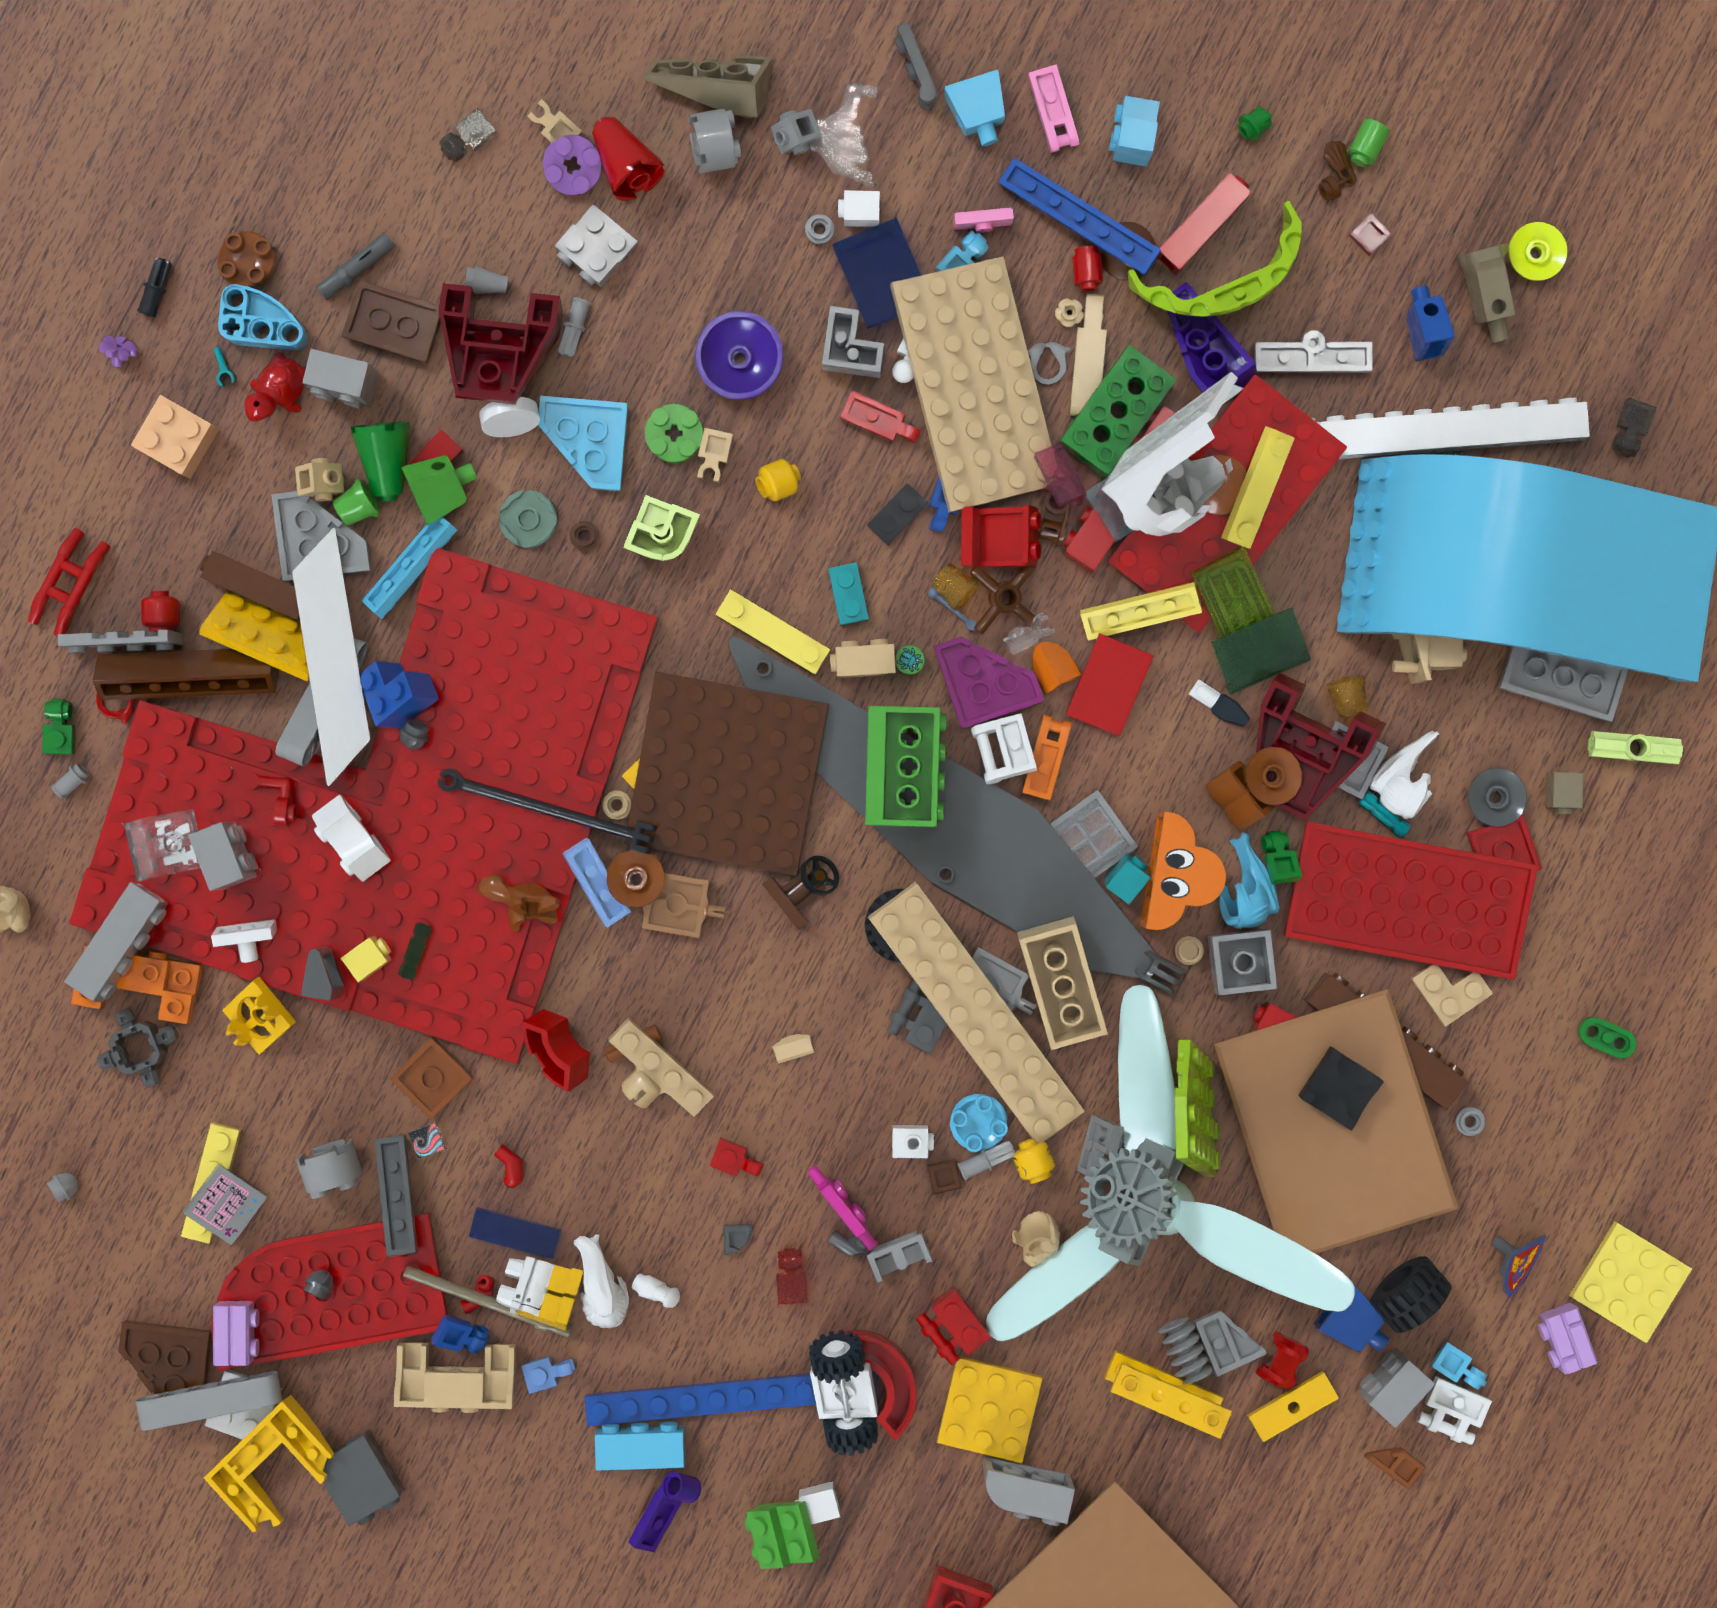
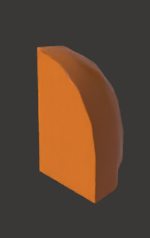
[1032,641,1081,695]

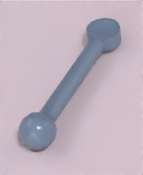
[928,587,977,631]

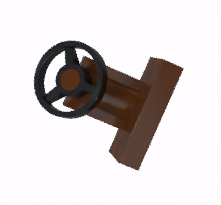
[762,855,839,930]

